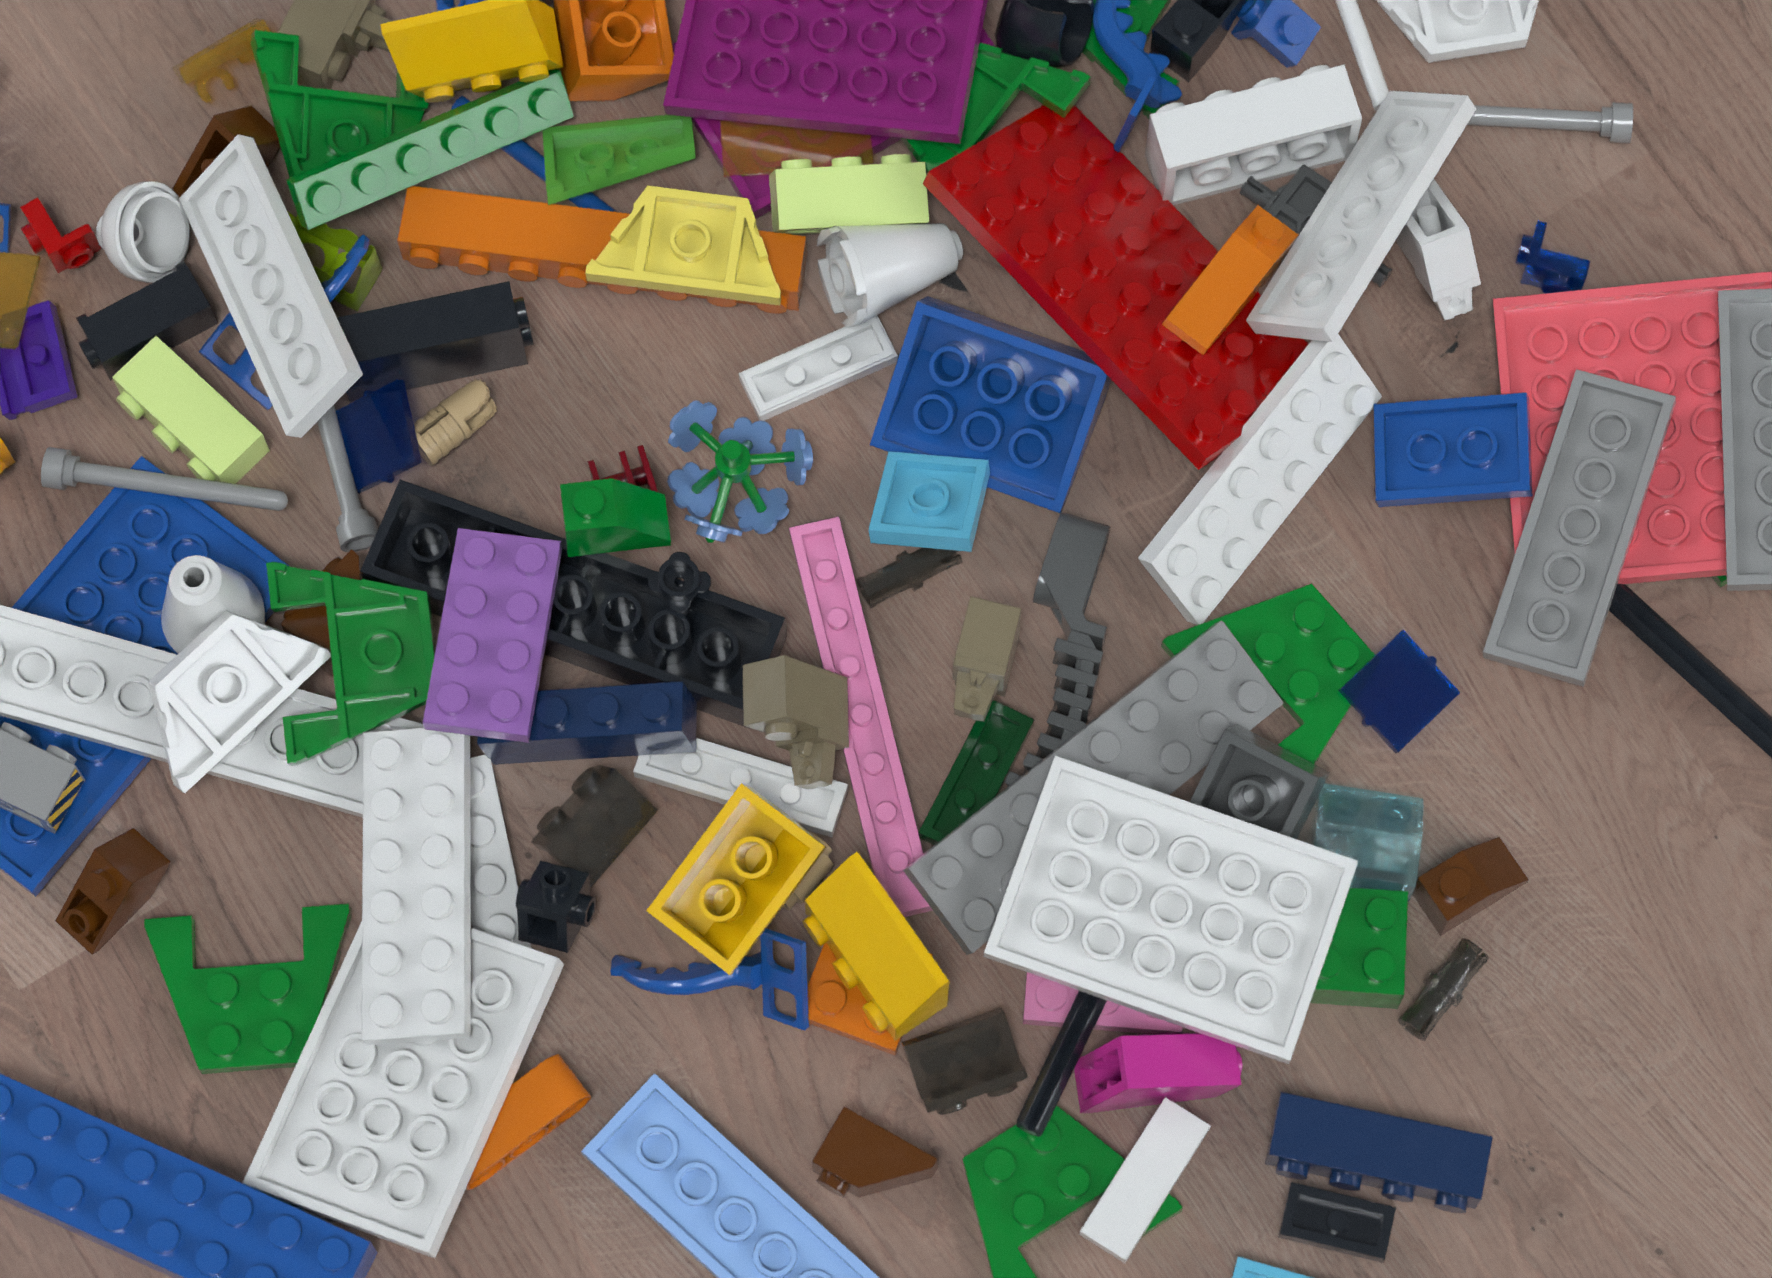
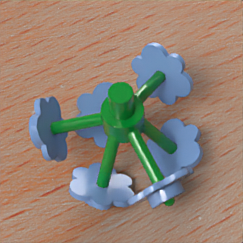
[667,400,813,543]

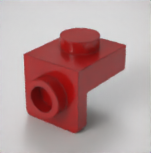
[20,197,101,273]

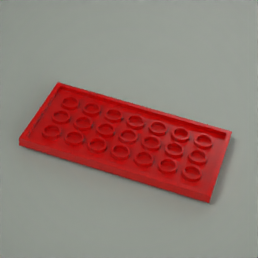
[923,105,1309,470]

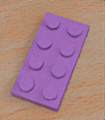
[423,528,562,743]

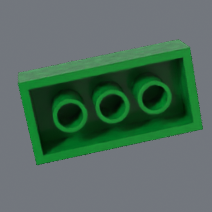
[1310,888,1408,1009]

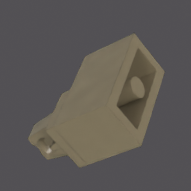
[277,0,392,89]
[953,596,1021,721]
[743,655,849,790]

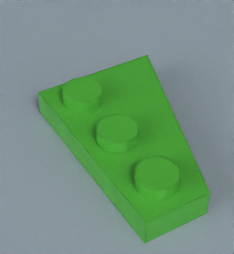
[542,115,696,205]

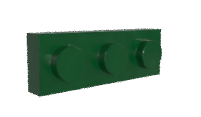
[918,700,1035,845]

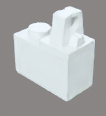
[1396,179,1481,320]

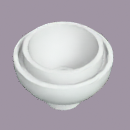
[96,181,190,283]

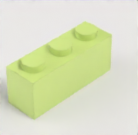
[769,154,929,234]
[112,336,270,484]

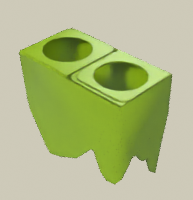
[287,211,383,311]

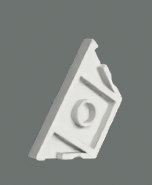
[1376,0,1539,63]
[148,610,331,794]

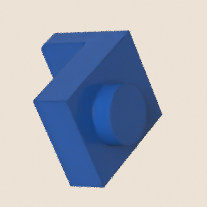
[1231,0,1321,68]

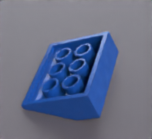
[870,296,1111,513]

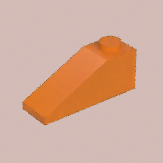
[1162,205,1298,355]

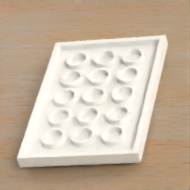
[984,756,1358,1064]
[243,922,564,1258]

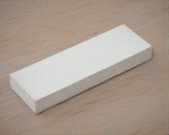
[739,315,898,421]
[1079,1097,1211,1263]

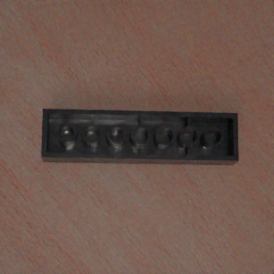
[360,479,787,729]

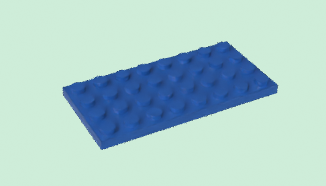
[0,456,289,897]

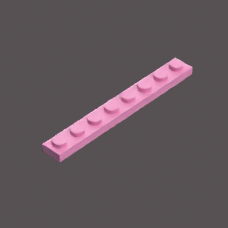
[789,517,933,917]

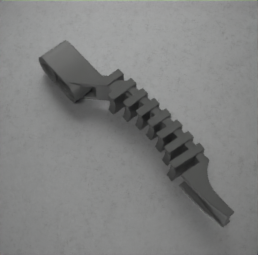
[1005,512,1111,788]

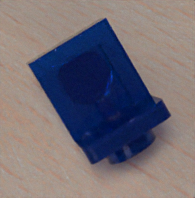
[1515,220,1590,294]

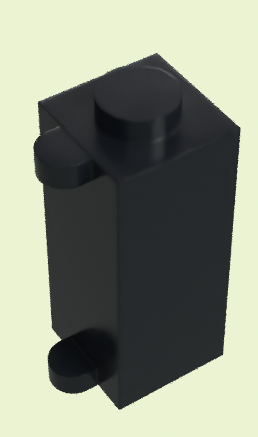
[76,261,218,381]

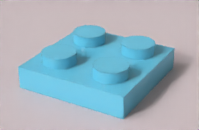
[868,451,990,552]

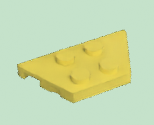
[585,186,781,306]

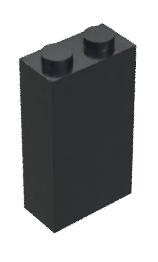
[337,281,534,402]

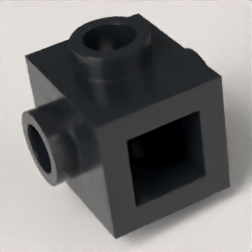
[516,861,596,953]

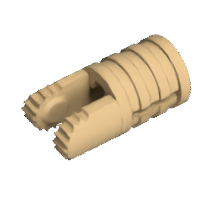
[404,379,497,466]

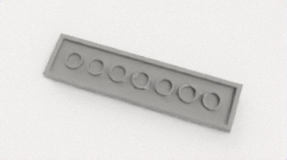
[903,620,1284,955]

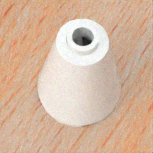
[817,223,963,327]
[161,555,265,654]

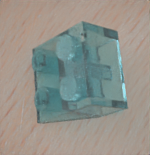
[1311,783,1424,901]

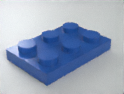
[1373,393,1532,507]

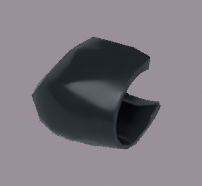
[995,0,1094,67]

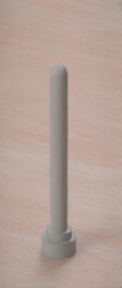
[1467,102,1633,143]
[317,405,378,552]
[41,447,288,511]

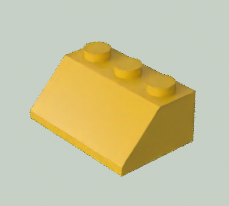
[380,0,563,103]
[646,783,826,975]
[802,851,949,1041]

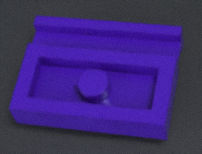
[0,300,78,420]

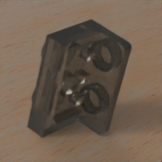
[531,765,658,888]
[901,1008,1028,1115]

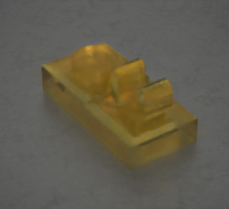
[172,18,271,103]

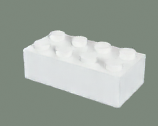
[1145,65,1362,205]

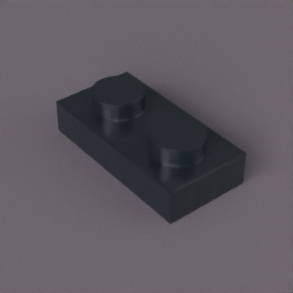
[1278,1182,1396,1263]

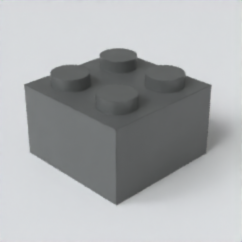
[1190,724,1330,839]

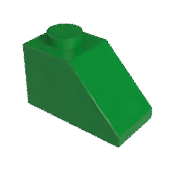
[560,478,671,557]

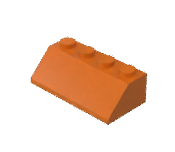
[554,0,674,101]

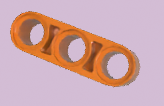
[466,1054,591,1190]

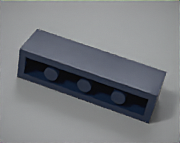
[477,681,697,765]
[1265,1092,1493,1213]

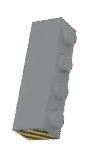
[0,722,85,834]

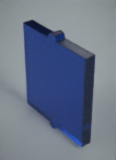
[336,379,422,494]
[1338,630,1460,754]

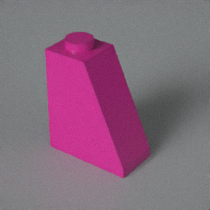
[1074,1034,1242,1113]

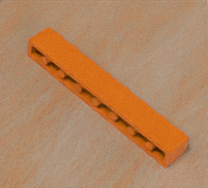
[397,186,807,314]

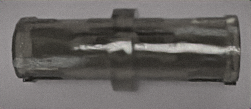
[856,548,963,609]
[1398,938,1489,1041]

